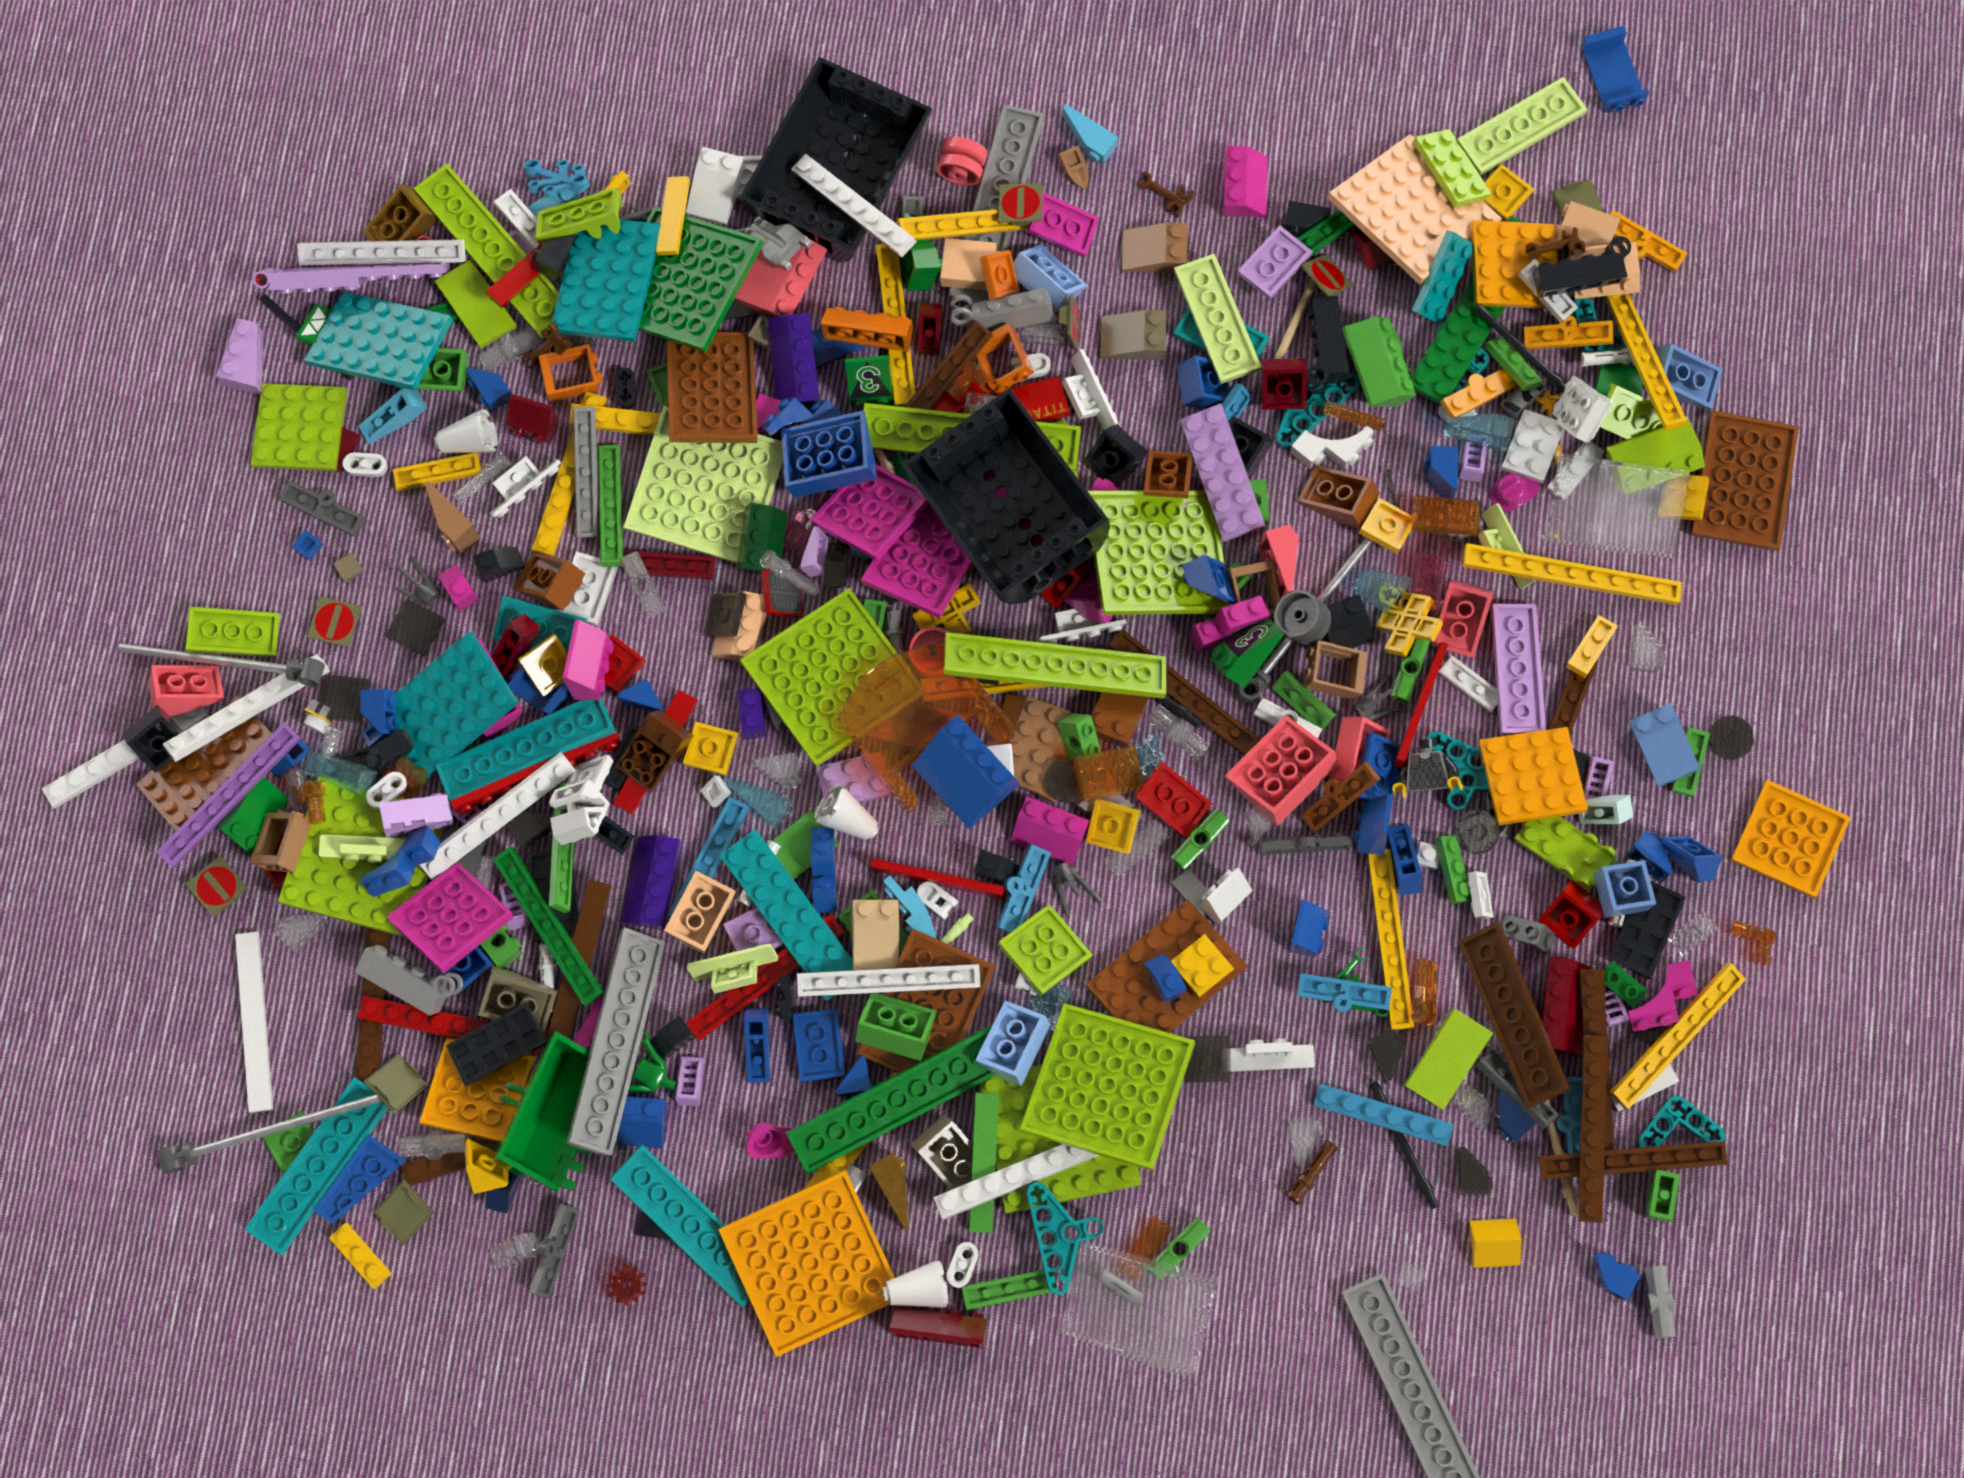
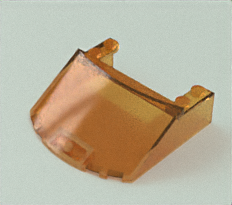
[837,642,1015,815]

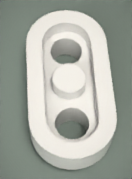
[343,452,388,477]
[366,772,407,810]
[947,1242,979,1288]

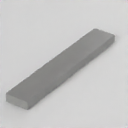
[573,407,599,538]

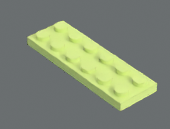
[1457,77,1588,175]
[1174,254,1261,384]

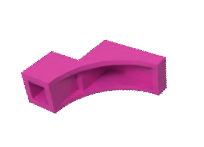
[1189,595,1270,653]
[1628,960,1698,1031]

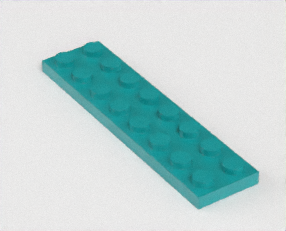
[435,697,616,803]
[719,829,853,1002]
[244,1077,389,1256]
[609,1145,750,1308]

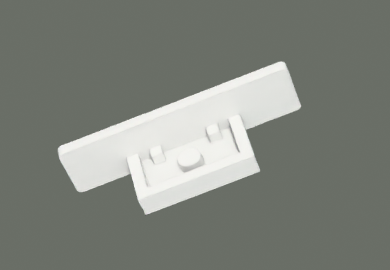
[1062,349,1118,430]
[489,456,561,518]
[1038,609,1126,644]
[1222,1039,1315,1072]

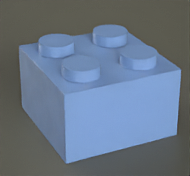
[1593,860,1656,918]

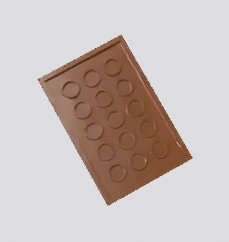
[666,332,758,443]
[1691,410,1799,552]
[136,695,272,831]
[1086,899,1248,1033]
[857,929,996,1073]

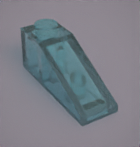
[1442,413,1515,452]
[304,751,377,794]
[724,778,793,830]

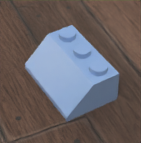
[1013,244,1087,313]
[975,1000,1051,1086]

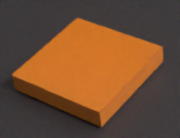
[980,250,1020,300]

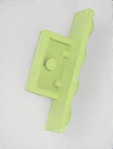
[1478,503,1536,589]
[319,835,407,863]
[687,944,778,993]

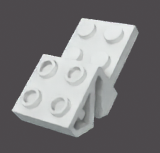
[1552,376,1613,442]
[549,755,613,845]

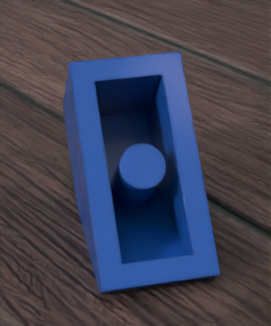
[1144,953,1187,1004]

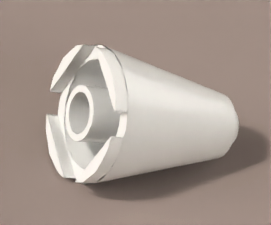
[434,409,498,453]
[815,784,878,840]
[882,1261,948,1308]

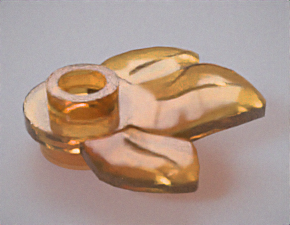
[385,757,427,798]

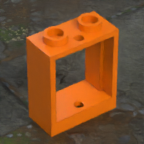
[976,323,1034,392]
[539,344,603,402]

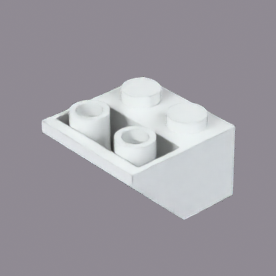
[1199,867,1253,925]

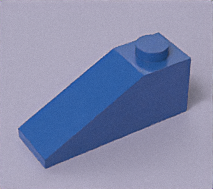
[1387,824,1422,896]
[744,1008,770,1083]

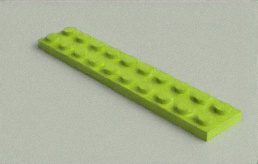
[413,163,559,340]
[864,403,1081,471]
[944,632,1166,699]

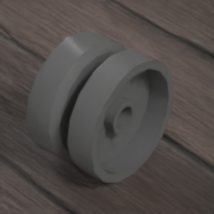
[1274,590,1331,645]

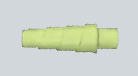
[941,913,974,944]

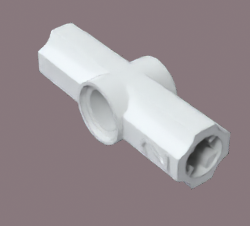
[1254,698,1322,738]

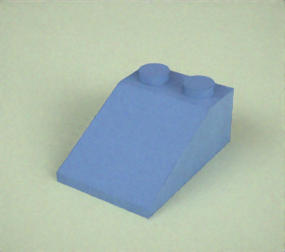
[1655,343,1723,409]
[1629,703,1700,787]

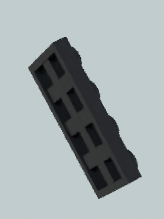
[527,850,579,943]
[1608,881,1686,979]
[446,1002,547,1087]

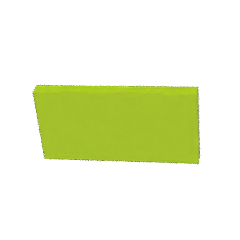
[434,259,517,349]
[1404,1008,1493,1110]

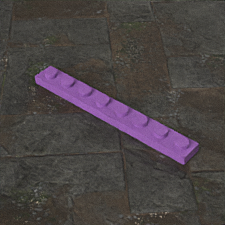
[156,722,302,868]

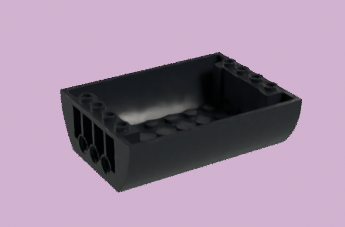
[739,57,933,263]
[902,388,1110,604]

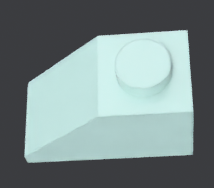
[1579,795,1633,824]

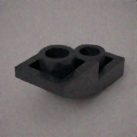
[776,972,795,1024]

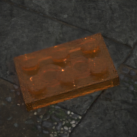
[1412,496,1479,536]
[1073,745,1143,802]

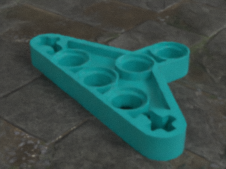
[1276,373,1360,450]
[1427,731,1490,811]
[1027,1182,1104,1295]

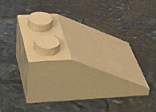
[851,900,899,971]

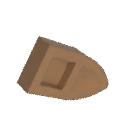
[1058,145,1089,189]

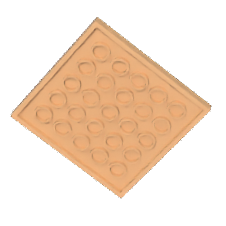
[1327,134,1502,285]

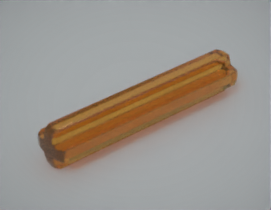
[1322,401,1385,431]

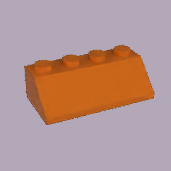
[821,307,913,352]

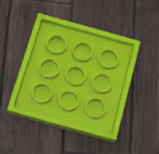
[251,383,348,471]

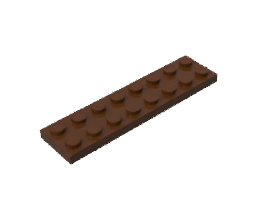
[1458,922,1570,1108]

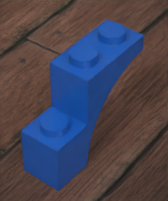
[761,397,843,436]
[360,826,440,897]
[811,827,837,913]

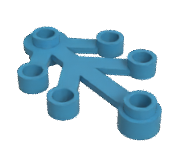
[523,159,590,198]

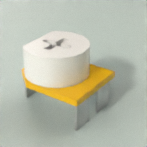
[303,699,332,735]

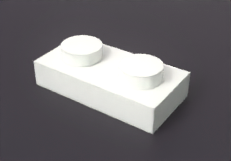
[1468,871,1493,919]

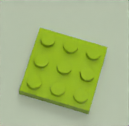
[997,904,1093,996]

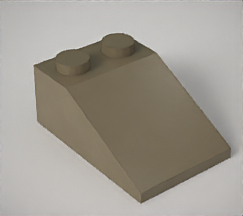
[1100,310,1166,360]
[478,966,557,1034]
[910,1114,973,1190]

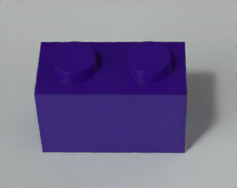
[738,688,767,740]

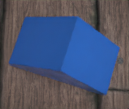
[618,679,664,712]
[835,1055,871,1098]

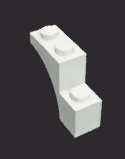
[1290,426,1374,469]

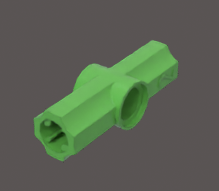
[1390,638,1430,704]
[1170,809,1230,871]
[1148,1217,1211,1280]

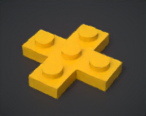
[912,583,981,634]
[1376,593,1443,657]

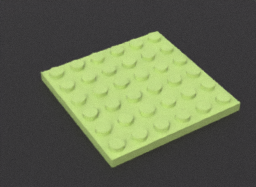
[624,406,783,564]

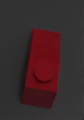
[492,614,541,680]

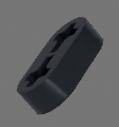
[615,368,637,410]

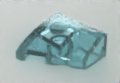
[1351,569,1414,613]
[1120,731,1165,787]
[1026,984,1074,1033]

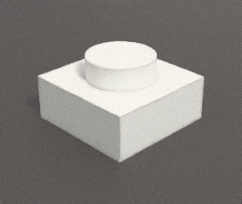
[700,776,731,807]
[1417,842,1440,870]

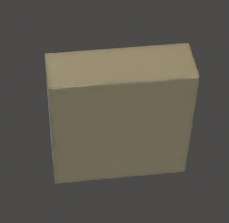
[333,552,364,583]

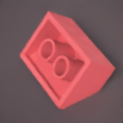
[1329,716,1391,781]

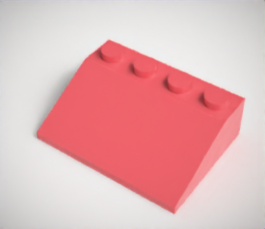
[734,240,828,317]
[1225,715,1338,826]

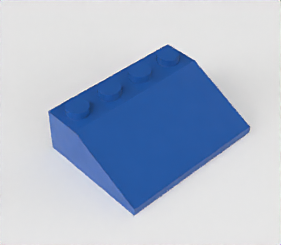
[781,410,877,498]
[912,714,1020,830]

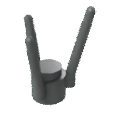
[395,556,439,606]
[1353,674,1405,721]
[1052,862,1103,916]

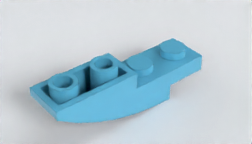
[883,875,936,938]

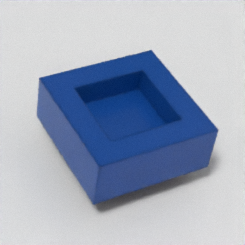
[291,530,324,561]
[361,724,390,748]

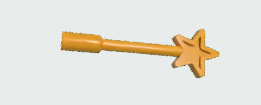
[1535,389,1564,465]

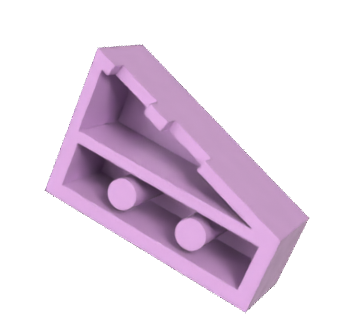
[216,318,263,395]
[379,793,453,838]

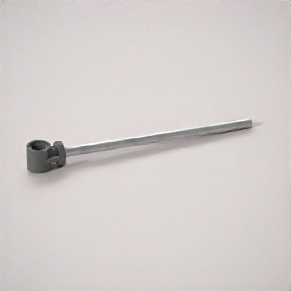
[1237,537,1373,705]
[118,643,325,687]
[158,1094,380,1174]

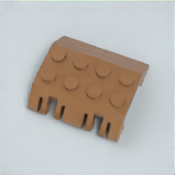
[987,694,1072,804]

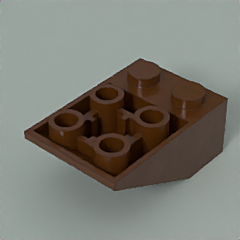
[616,710,694,793]

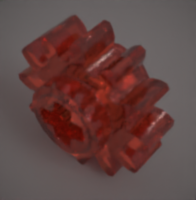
[606,1264,648,1306]

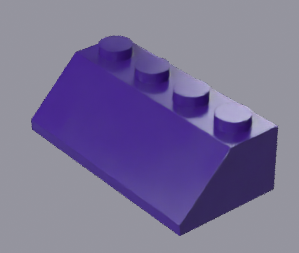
[767,313,820,402]
[620,835,683,931]

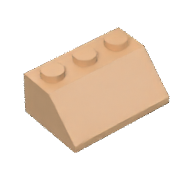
[1570,242,1640,299]
[712,591,767,662]
[664,871,736,954]

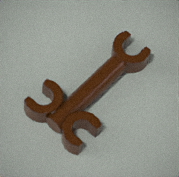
[1137,171,1194,218]
[1525,227,1586,260]
[521,322,572,369]

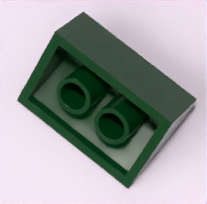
[736,503,788,575]

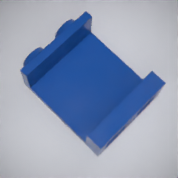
[508,667,572,716]

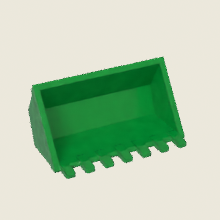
[492,1031,591,1192]

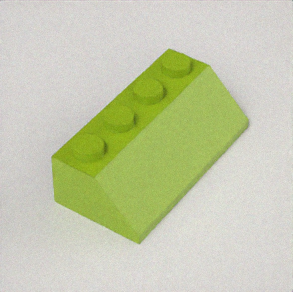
[1606,419,1705,495]

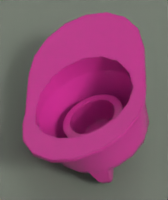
[1490,472,1539,511]
[746,1122,795,1159]

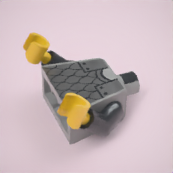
[1392,739,1463,798]

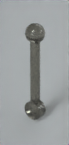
[1384,468,1400,509]

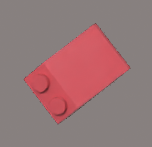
[1258,525,1299,598]
[1431,579,1494,658]
[148,665,224,716]

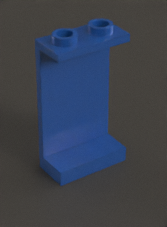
[1581,26,1649,113]

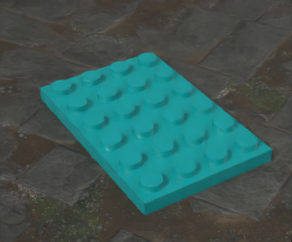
[552,219,661,342]
[304,291,453,390]
[395,631,519,784]

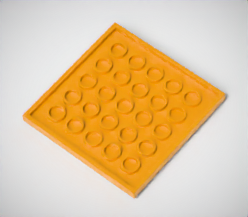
[718,1170,895,1357]

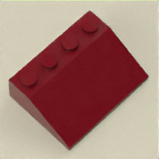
[889,1306,988,1349]

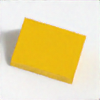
[465,1139,508,1194]
[1469,1218,1522,1268]

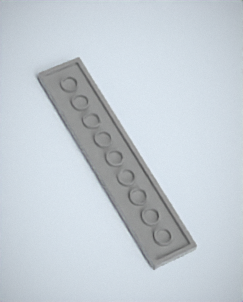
[949,104,1045,303]
[566,927,665,1157]
[1341,1272,1480,1478]

